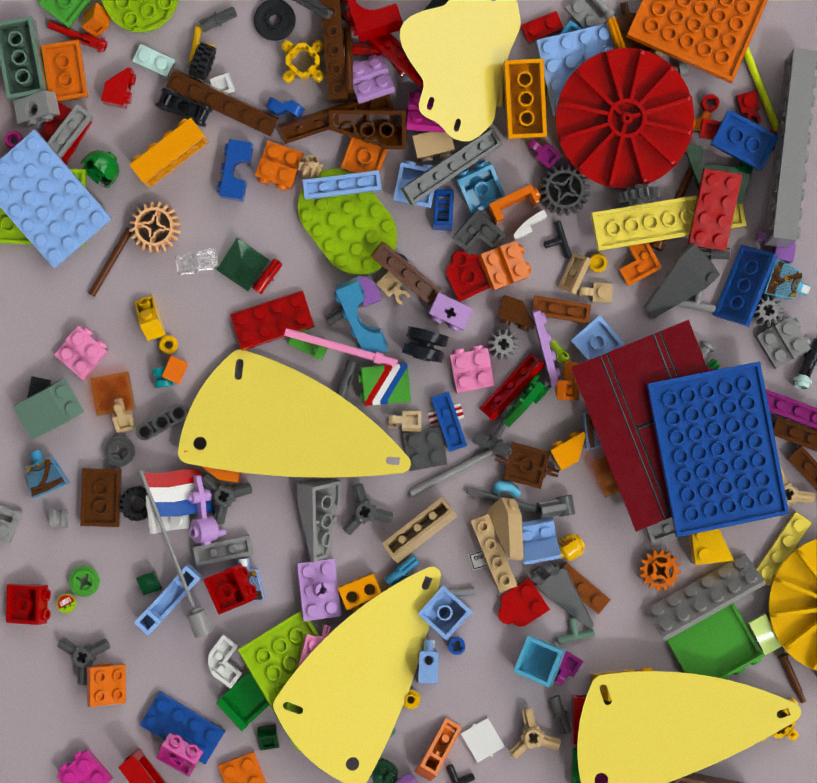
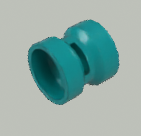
[152,367,173,388]

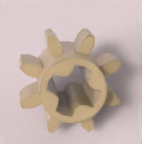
[298,155,323,179]

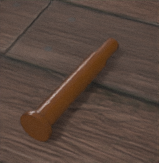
[777,653,806,703]

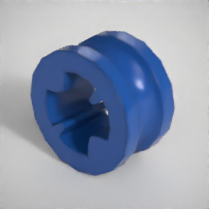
[448,637,465,655]

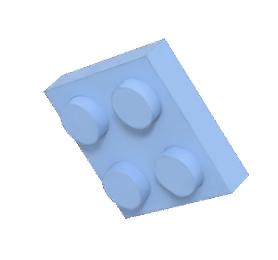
[570,315,625,360]

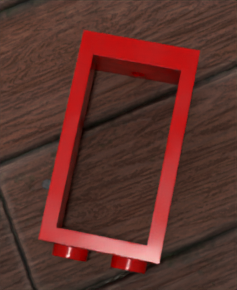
[118,748,166,783]

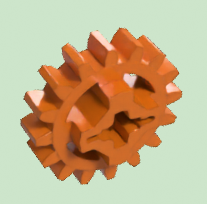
[638,549,681,591]

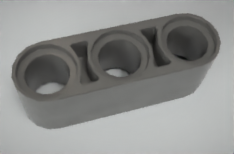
[135,404,189,440]

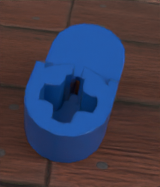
[264,97,305,118]

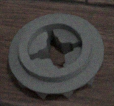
[104,436,135,467]

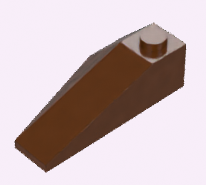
[329,108,408,150]

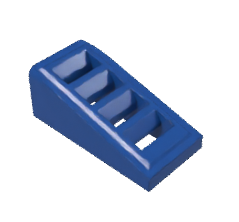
[433,189,454,231]

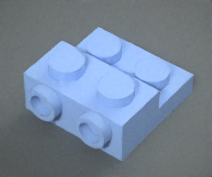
[393,161,434,209]

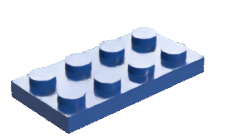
[713,244,777,327]
[140,691,226,764]

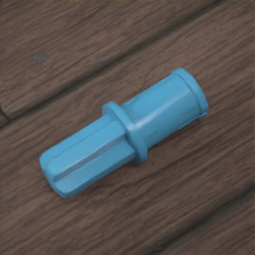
[384,555,419,587]

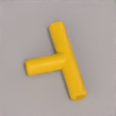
[189,26,215,64]

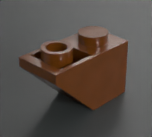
[496,295,535,332]

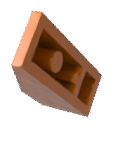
[414,718,462,781]

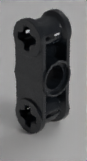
[155,88,213,127]

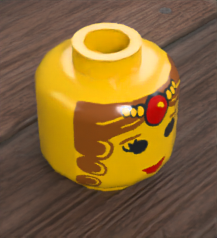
[558,533,585,562]

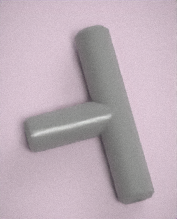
[677,290,716,313]

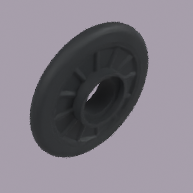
[254,0,296,41]

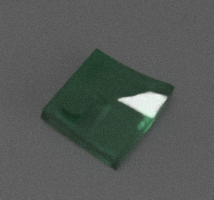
[216,238,270,292]

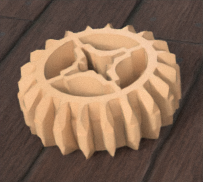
[129,201,181,253]

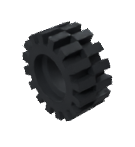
[189,42,216,80]
[119,486,148,521]

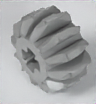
[753,295,784,327]
[487,328,520,361]

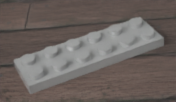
[645,553,766,641]

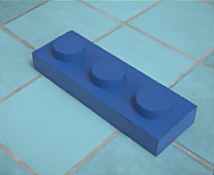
[431,391,467,452]

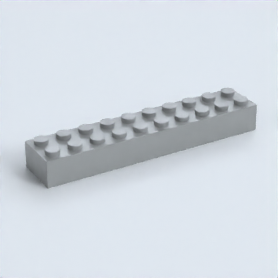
[765,48,817,248]

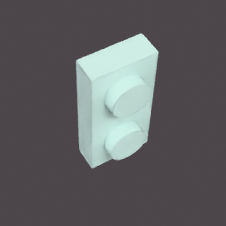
[132,44,176,78]

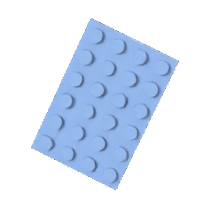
[0,130,113,269]

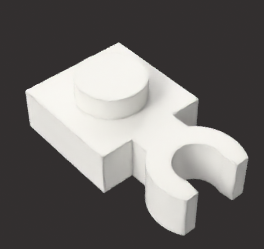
[206,72,235,94]

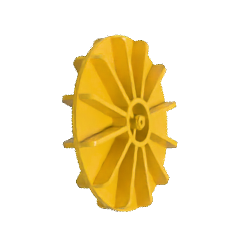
[768,539,817,671]

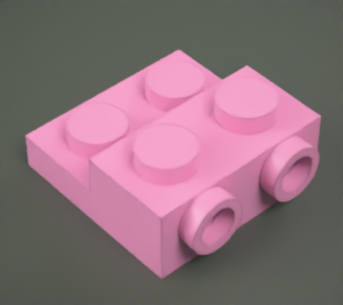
[54,326,109,380]
[450,345,495,393]

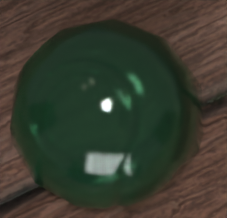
[370,758,398,783]

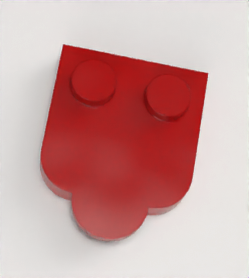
[446,250,491,302]
[498,577,550,627]

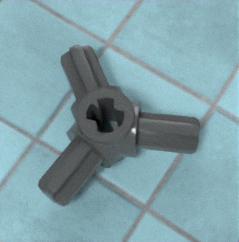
[202,474,252,524]
[342,483,393,535]
[57,637,110,685]

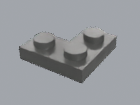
[452,209,506,251]

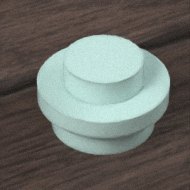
[792,374,812,390]

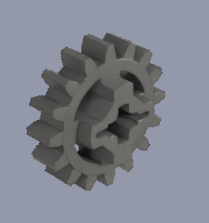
[617,184,660,206]

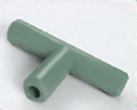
[556,617,595,644]

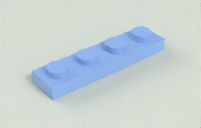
[303,170,382,200]

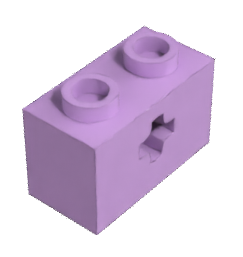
[429,293,473,332]

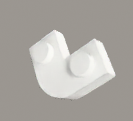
[208,634,243,689]

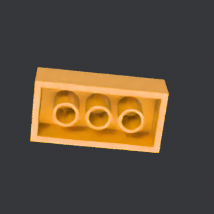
[503,58,547,140]
[129,118,209,188]

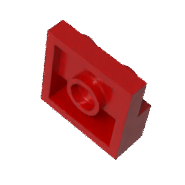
[203,563,257,615]
[6,584,51,625]

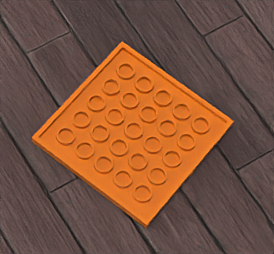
[626,0,768,84]

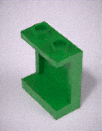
[216,671,269,731]

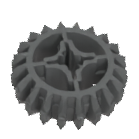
[538,164,590,216]

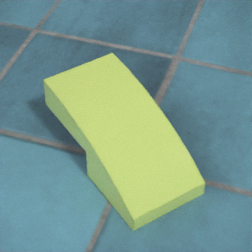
[747,613,782,655]

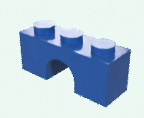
[217,139,254,202]

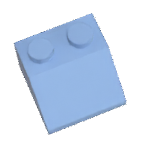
[418,585,473,640]

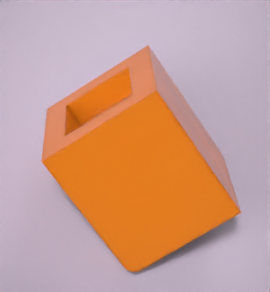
[82,2,110,37]
[162,355,189,384]

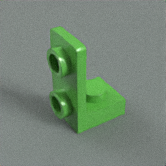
[288,331,328,361]

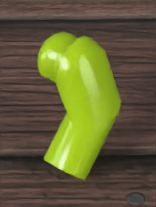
[549,339,570,364]

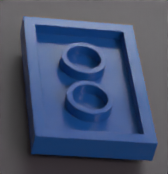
[710,110,779,171]

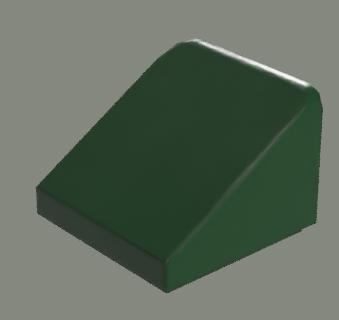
[136,571,162,595]
[257,724,279,751]

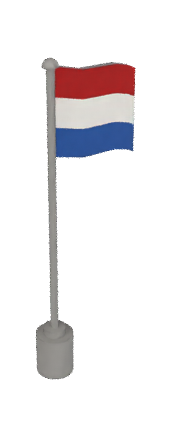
[138,469,215,638]

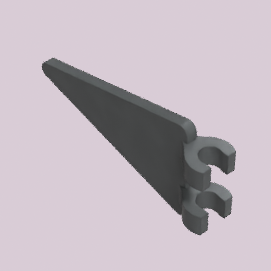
[531,559,594,629]

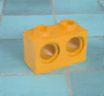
[338,572,382,611]

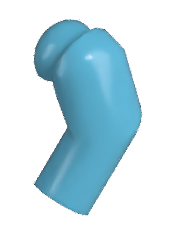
[492,480,522,499]

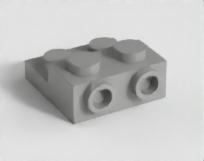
[756,316,811,369]

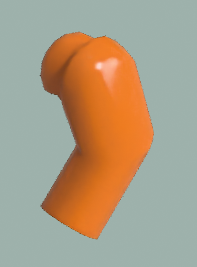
[693,110,712,131]

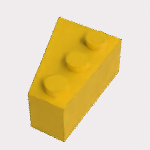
[689,529,734,565]

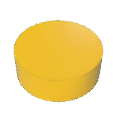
[588,253,608,273]

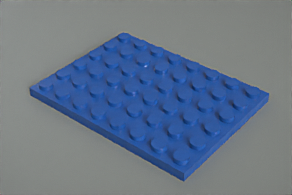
[646,361,789,537]

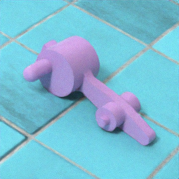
[187,475,227,545]

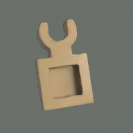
[376,272,410,305]

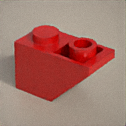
[101,67,136,109]

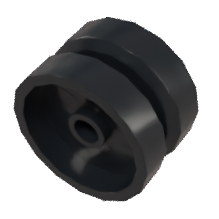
[402,326,449,363]

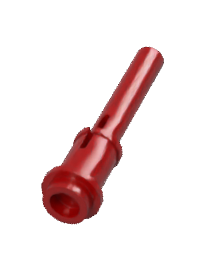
[47,21,108,52]

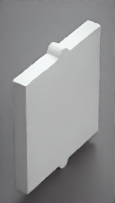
[461,717,505,763]

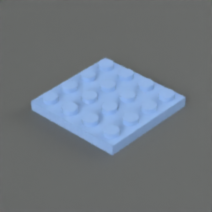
[536,23,617,116]

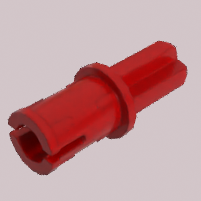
[352,43,385,57]
[252,258,282,295]

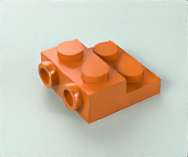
[255,141,304,191]
[478,240,531,291]

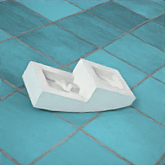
[512,210,547,241]

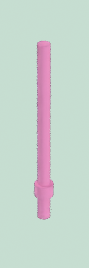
[284,328,398,367]

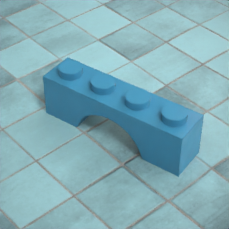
[334,277,388,353]

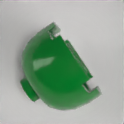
[80,150,120,188]

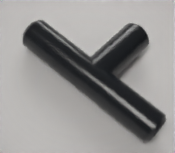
[544,220,572,258]
[446,764,475,783]

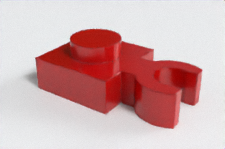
[736,90,761,124]

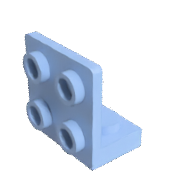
[522,517,562,565]

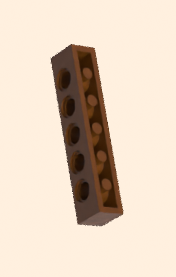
[320,0,348,103]

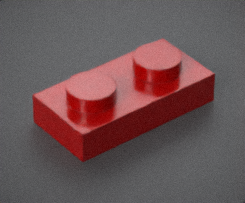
[521,11,564,44]

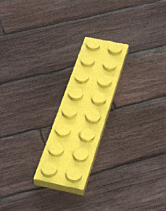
[591,195,747,252]

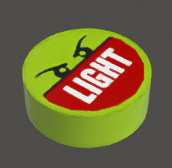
[57,593,77,613]

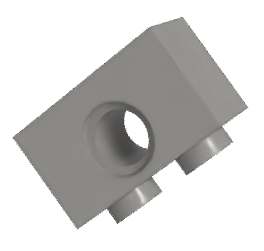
[13,91,60,127]

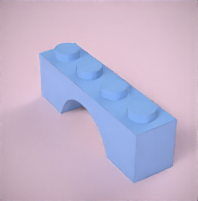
[134,564,203,636]

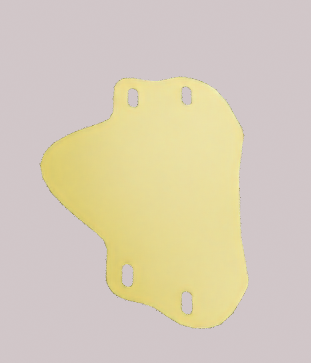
[400,0,521,142]

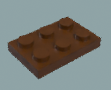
[80,468,122,527]

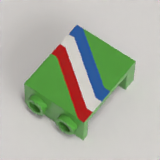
[358,363,411,406]

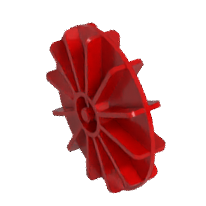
[555,48,694,188]

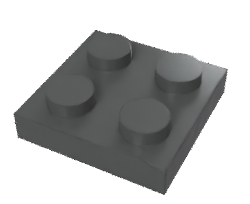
[403,427,447,471]

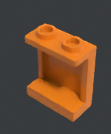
[487,184,541,225]

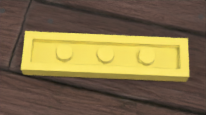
[756,511,812,586]

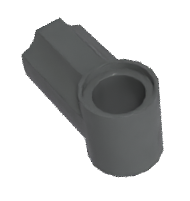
[536,495,576,519]

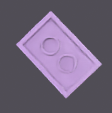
[296,559,341,621]

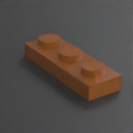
[532,295,591,324]
[562,563,611,614]

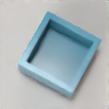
[513,635,566,687]

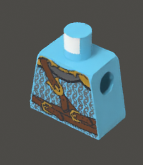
[762,259,811,300]

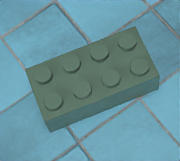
[0,16,48,103]

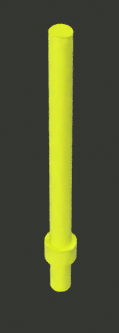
[744,44,778,132]

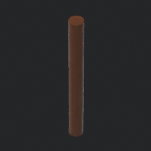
[344,27,354,94]
[89,228,132,297]

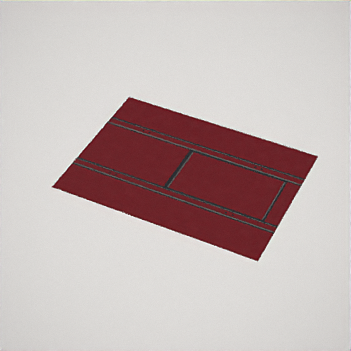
[571,320,709,532]

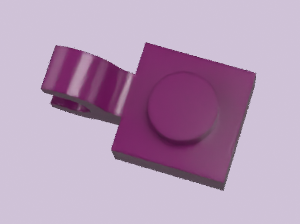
[527,139,562,170]
[554,651,584,686]

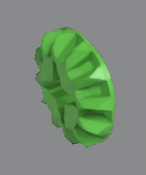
[69,566,100,597]

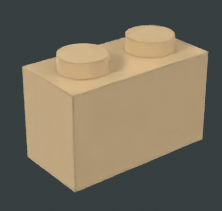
[412,132,455,163]

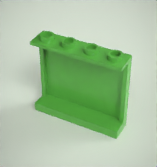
[666,603,765,680]

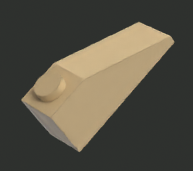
[487,497,524,560]

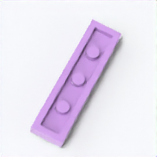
[531,309,561,387]

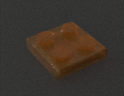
[90,371,136,416]

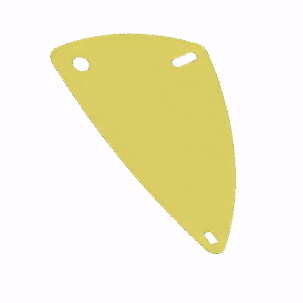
[178,349,411,478]
[273,567,441,783]
[577,671,801,783]

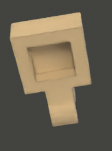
[579,283,613,303]
[112,398,136,433]
[388,411,421,432]

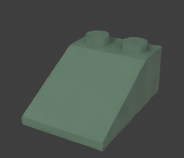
[12,378,84,440]

